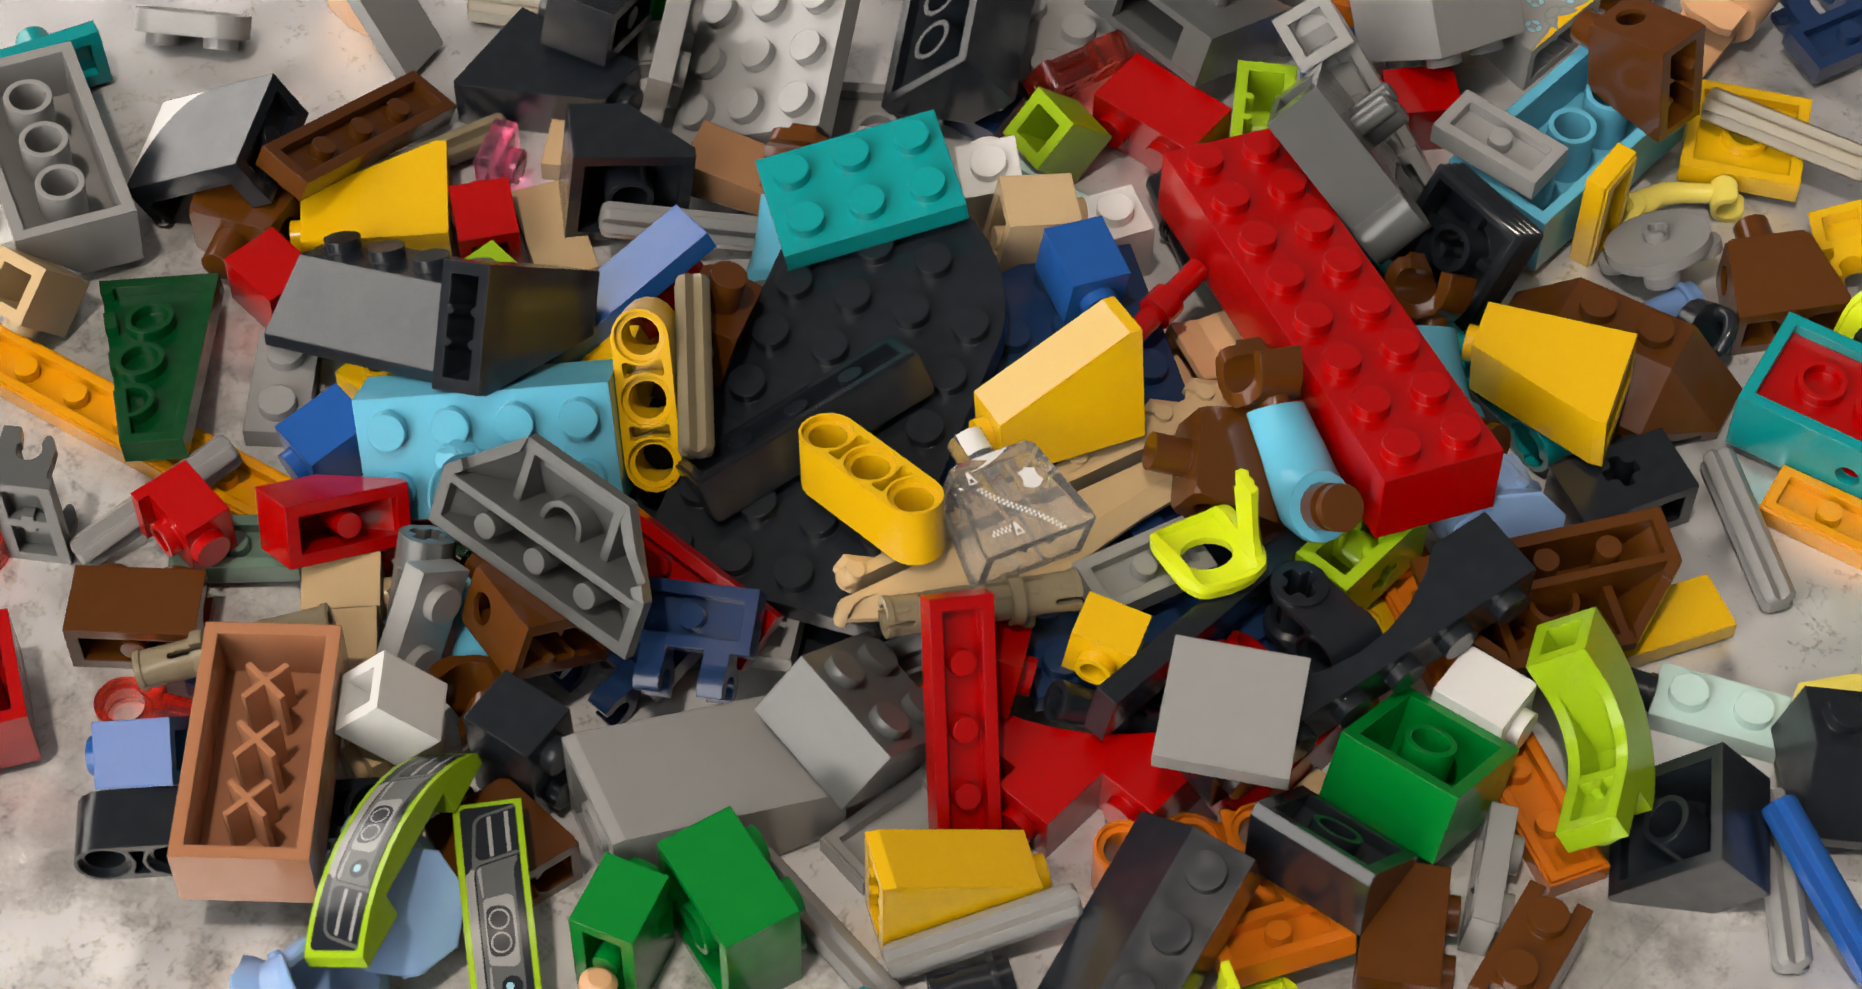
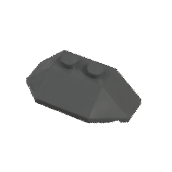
[428,433,652,660]

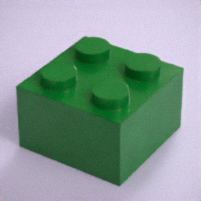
[1319,687,1520,865]
[657,806,807,989]

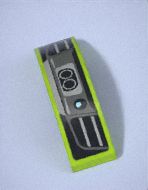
[304,753,482,968]
[452,798,542,989]

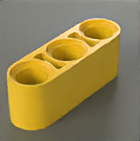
[610,296,684,493]
[798,413,946,566]

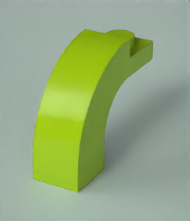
[1526,607,1655,853]

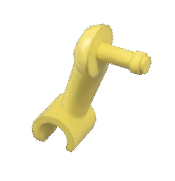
[1622,175,1744,223]

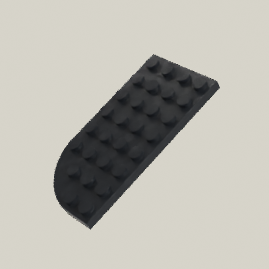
[654,216,1008,640]

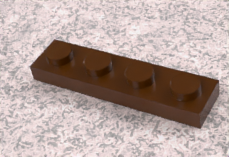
[256,70,457,201]

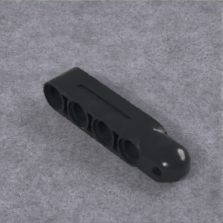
[74,777,381,880]

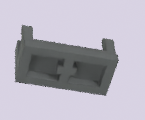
[0,425,78,565]

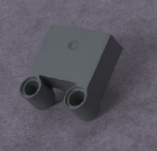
[1084,0,1305,87]
[1267,62,1431,265]

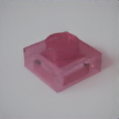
[474,118,527,187]

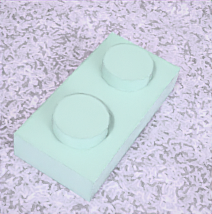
[1647,661,1792,764]

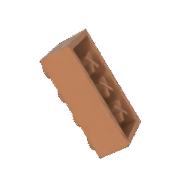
[167,622,351,903]

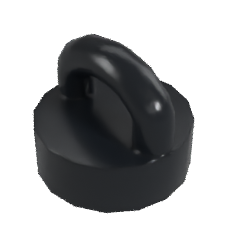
[1676,298,1739,359]

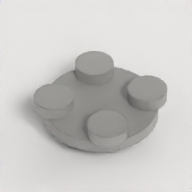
[1598,210,1723,291]

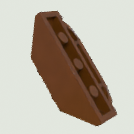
[1508,277,1743,441]
[1410,506,1682,674]

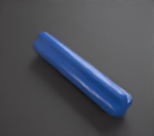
[1762,794,1862,985]

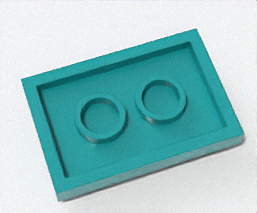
[755,109,969,271]

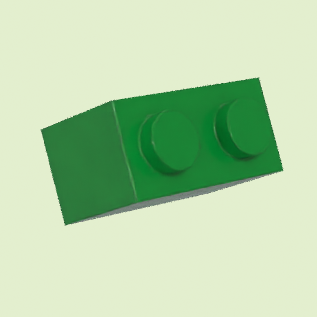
[568,852,676,989]

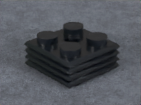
[1390,163,1544,331]

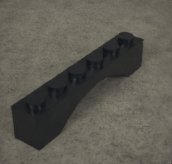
[1180,512,1536,808]

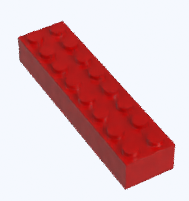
[1157,128,1504,538]

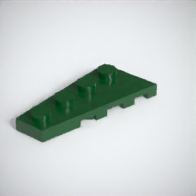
[99,273,225,462]

